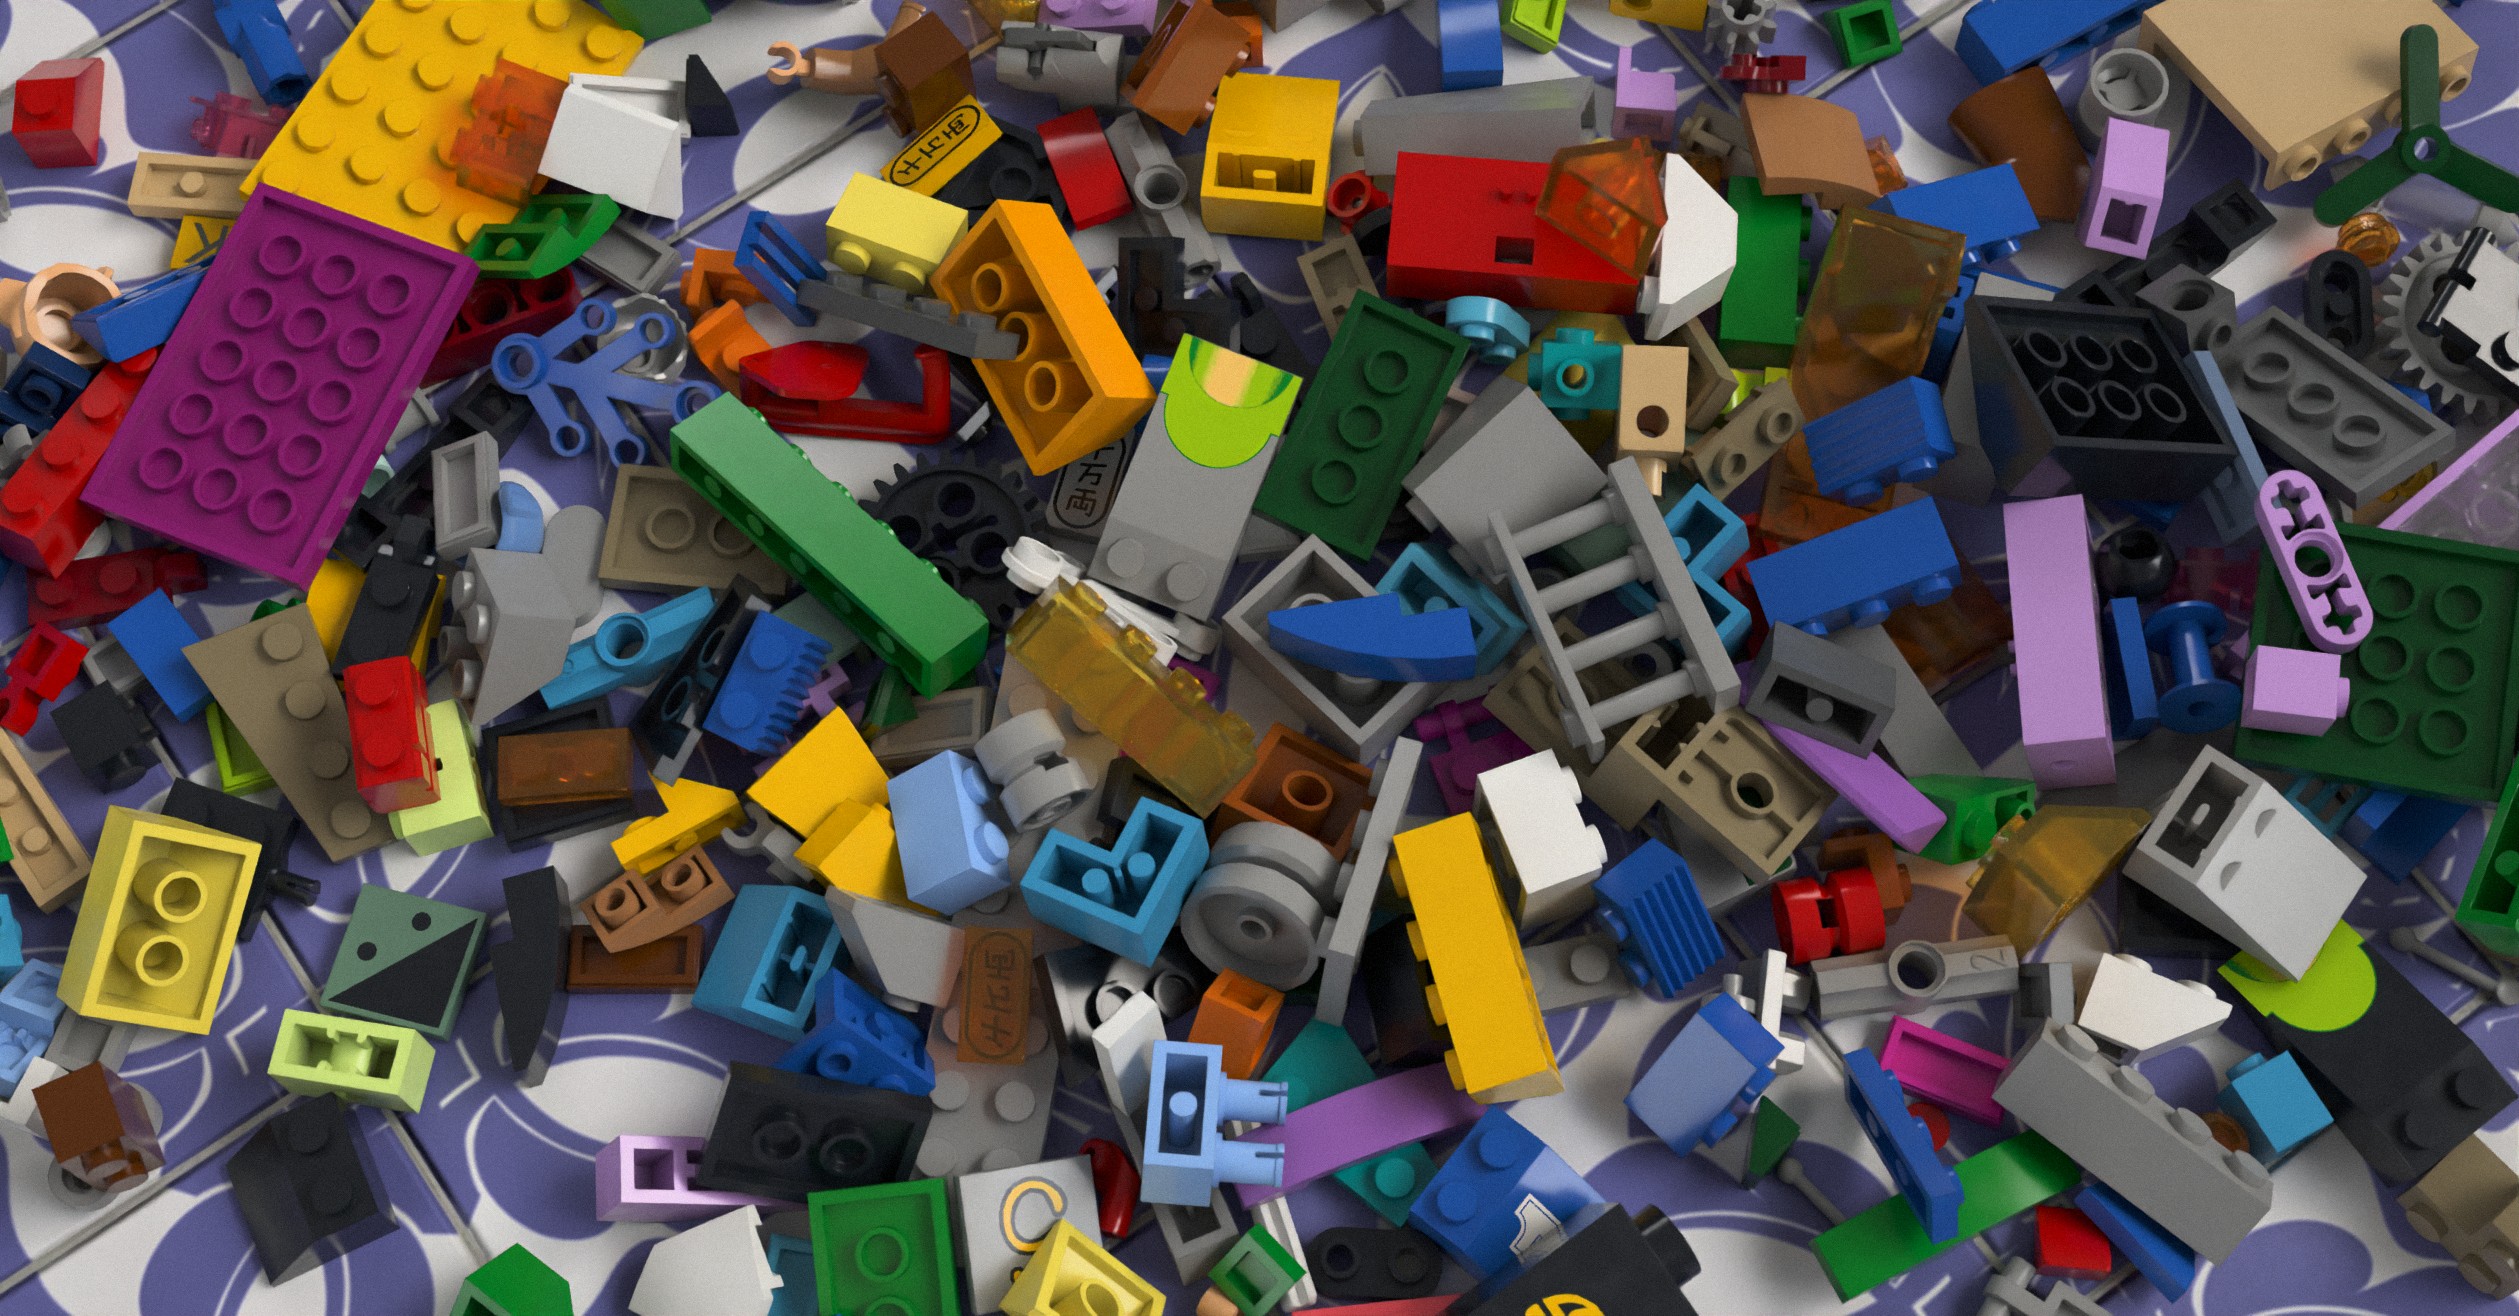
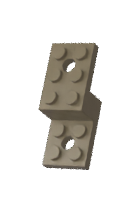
[1481,615,1840,887]

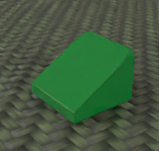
[1822,0,1904,69]

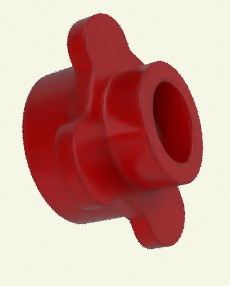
[1326,170,1392,236]

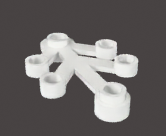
[1001,536,1223,668]

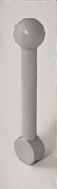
[2389,926,2519,1008]
[1777,1157,1848,1226]

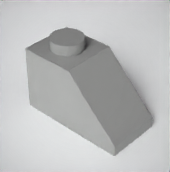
[824,885,972,1012]

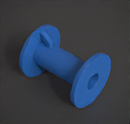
[2142,601,2242,734]

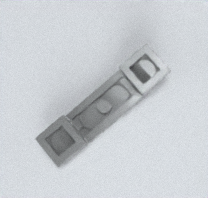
[1826,623,1986,779]

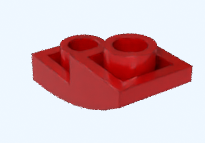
[1036,105,1134,232]

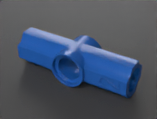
[212,0,313,107]

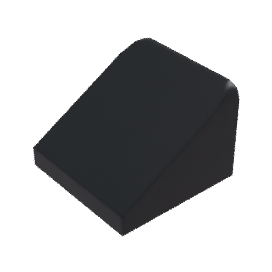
[685,54,740,137]

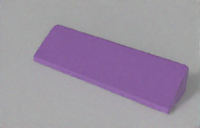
[1733,660,1947,855]

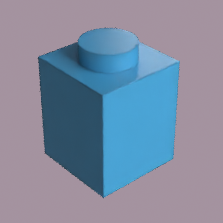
[2214,1051,2334,1166]

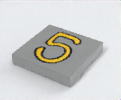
[953,1154,1102,1315]

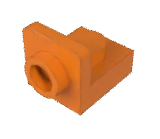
[680,248,773,324]
[687,299,773,405]

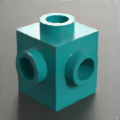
[1527,328,1621,420]

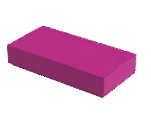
[1876,1015,2011,1130]

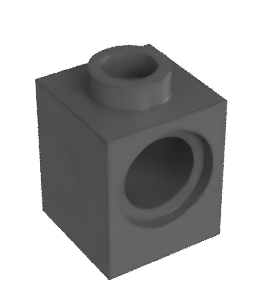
[2135,263,2240,359]

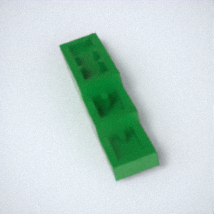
[1808,1128,2083,1304]

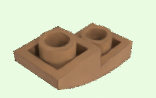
[579,843,736,953]

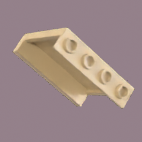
[2137,0,2479,192]

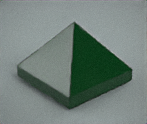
[857,665,919,743]

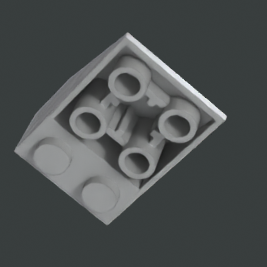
[2122,744,2368,984]

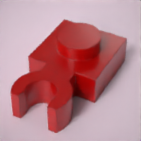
[0,619,90,737]

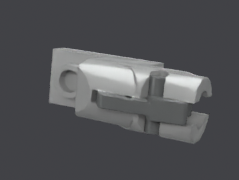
[996,21,1160,122]

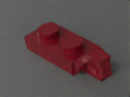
[26,548,208,631]

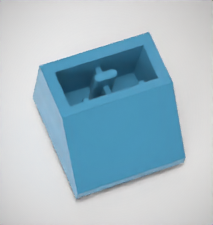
[691,884,852,1044]

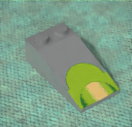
[1087,333,1304,622]

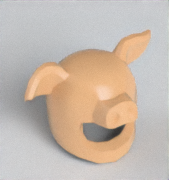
[0,263,121,372]

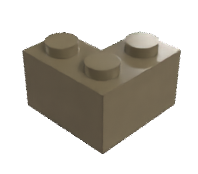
[2395,1133,2519,1301]

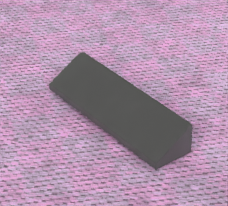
[2032,720,2236,866]

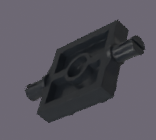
[160,777,321,942]

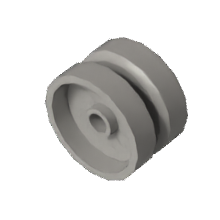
[1180,821,1343,991]

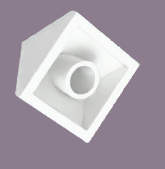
[537,83,683,220]

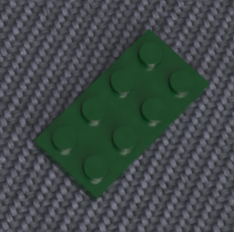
[1252,288,1472,567]

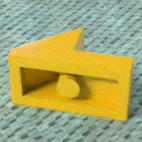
[610,770,750,880]

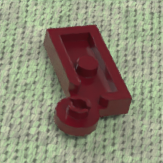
[1719,54,1806,94]

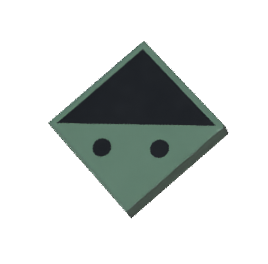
[319,883,492,1042]

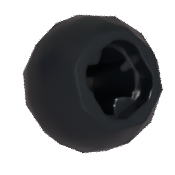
[2094,526,2177,606]

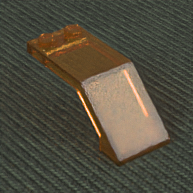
[1753,203,1967,546]

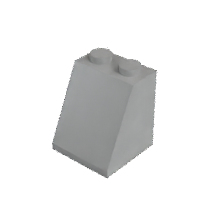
[1401,374,1608,585]

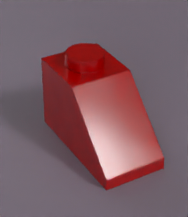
[12,57,105,169]

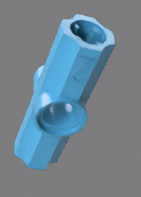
[539,585,716,710]

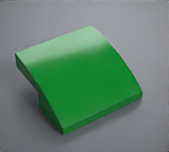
[462,194,622,279]

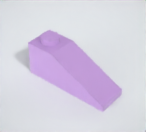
[595,1135,809,1222]

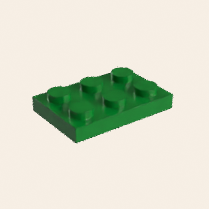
[807,1176,962,1316]

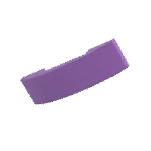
[1230,1061,1488,1211]

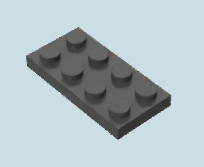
[2214,305,2456,511]

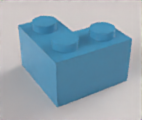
[1613,483,1754,659]
[1019,796,1211,968]

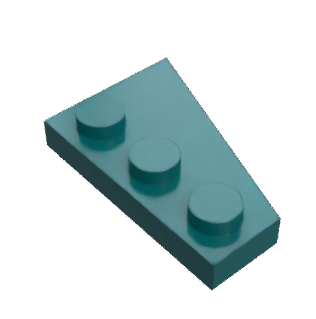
[1260,1015,1439,1230]

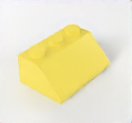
[56,805,262,1035]

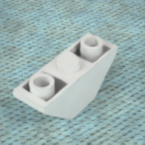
[1636,153,1738,341]

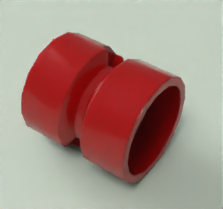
[1771,865,1886,967]

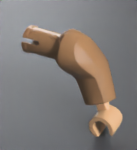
[766,0,929,96]

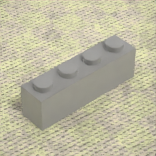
[1991,1016,2274,1267]

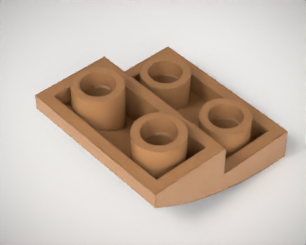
[1739,92,1881,210]

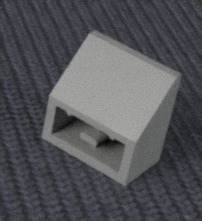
[438,547,576,725]

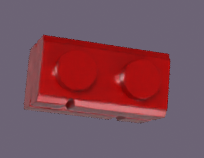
[343,656,441,814]

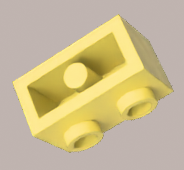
[826,171,968,300]

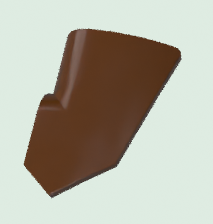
[1947,66,2092,224]

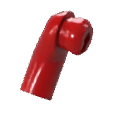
[1078,1138,1141,1240]

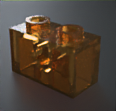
[449,57,570,211]

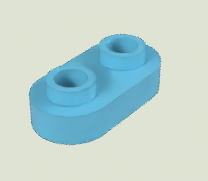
[1445,296,1531,365]

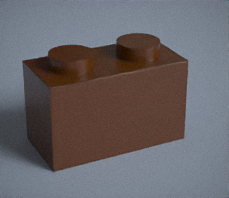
[873,10,978,141]
[32,1060,166,1193]

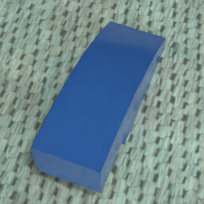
[1434,0,1504,92]
[1267,592,1477,683]

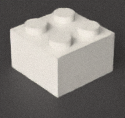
[1472,748,1607,933]

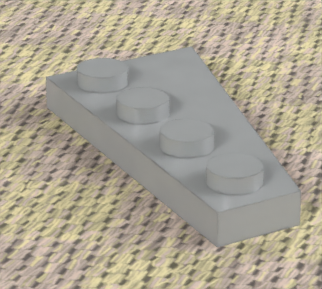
[1315,736,1423,1027]

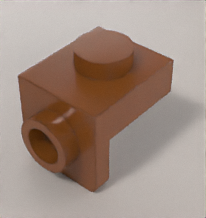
[1816,827,1912,927]

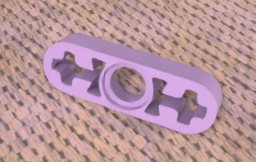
[2254,470,2373,654]

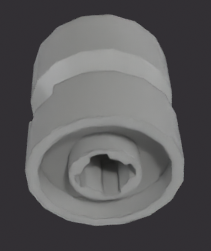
[2072,47,2170,156]
[973,708,1093,833]

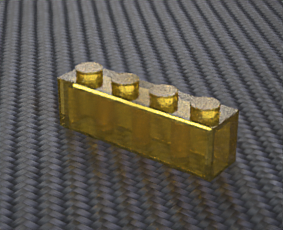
[1005,574,1258,820]

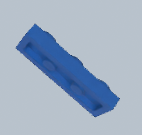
[1843,1047,1965,1245]

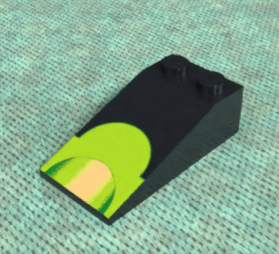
[2212,918,2519,1189]

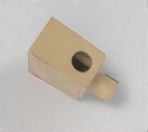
[1612,344,1689,503]

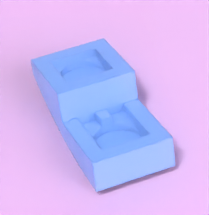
[0,958,68,1099]

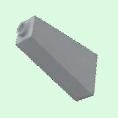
[1353,76,1597,176]

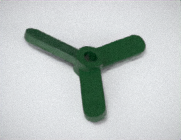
[2313,24,2519,228]

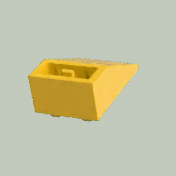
[1200,72,1340,242]

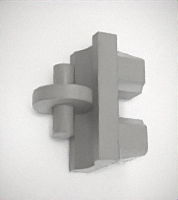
[1700,949,1812,1075]

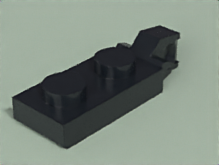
[330,513,440,681]

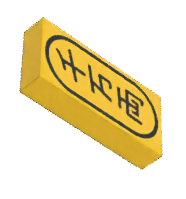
[879,93,1003,197]

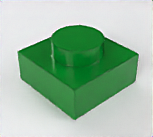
[1207,1222,1307,1316]

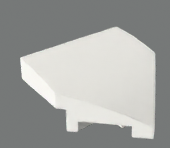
[628,1204,784,1316]

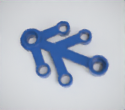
[491,298,722,469]

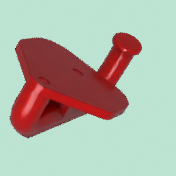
[739,340,951,444]

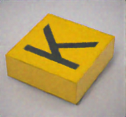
[169,215,237,272]

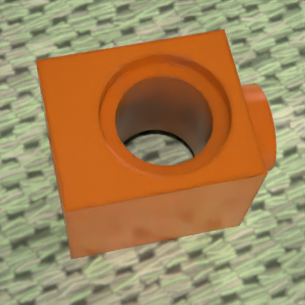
[1187,967,1286,1080]

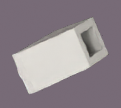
[2075,953,2233,1067]

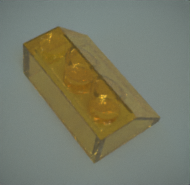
[1960,805,2153,963]

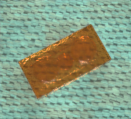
[498,727,633,807]

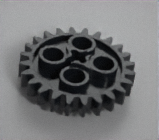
[858,448,1053,636]

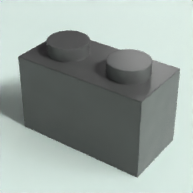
[1744,620,1896,760]

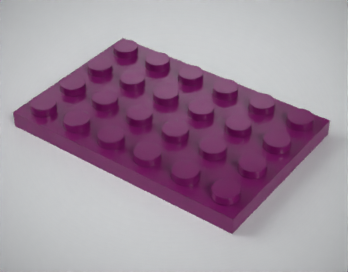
[79,182,481,593]

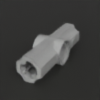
[1104,111,1221,290]
[1807,934,2019,1021]

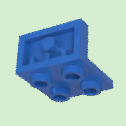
[770,967,936,1097]

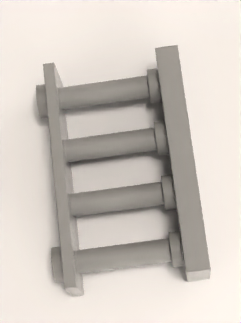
[1481,455,1742,764]

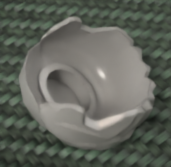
[596,293,691,385]

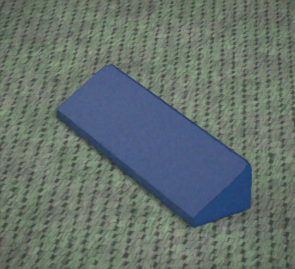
[69,252,219,363]

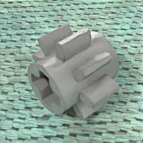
[1705,0,1778,59]

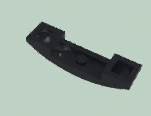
[2053,177,2278,308]
[330,368,536,574]

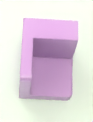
[1611,46,1678,142]

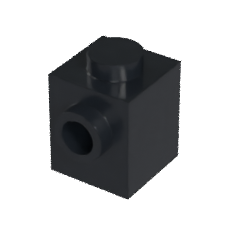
[49,679,162,794]

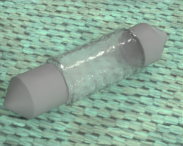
[2329,155,2519,248]

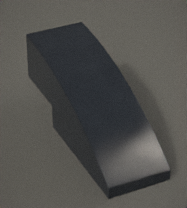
[488,865,573,1088]

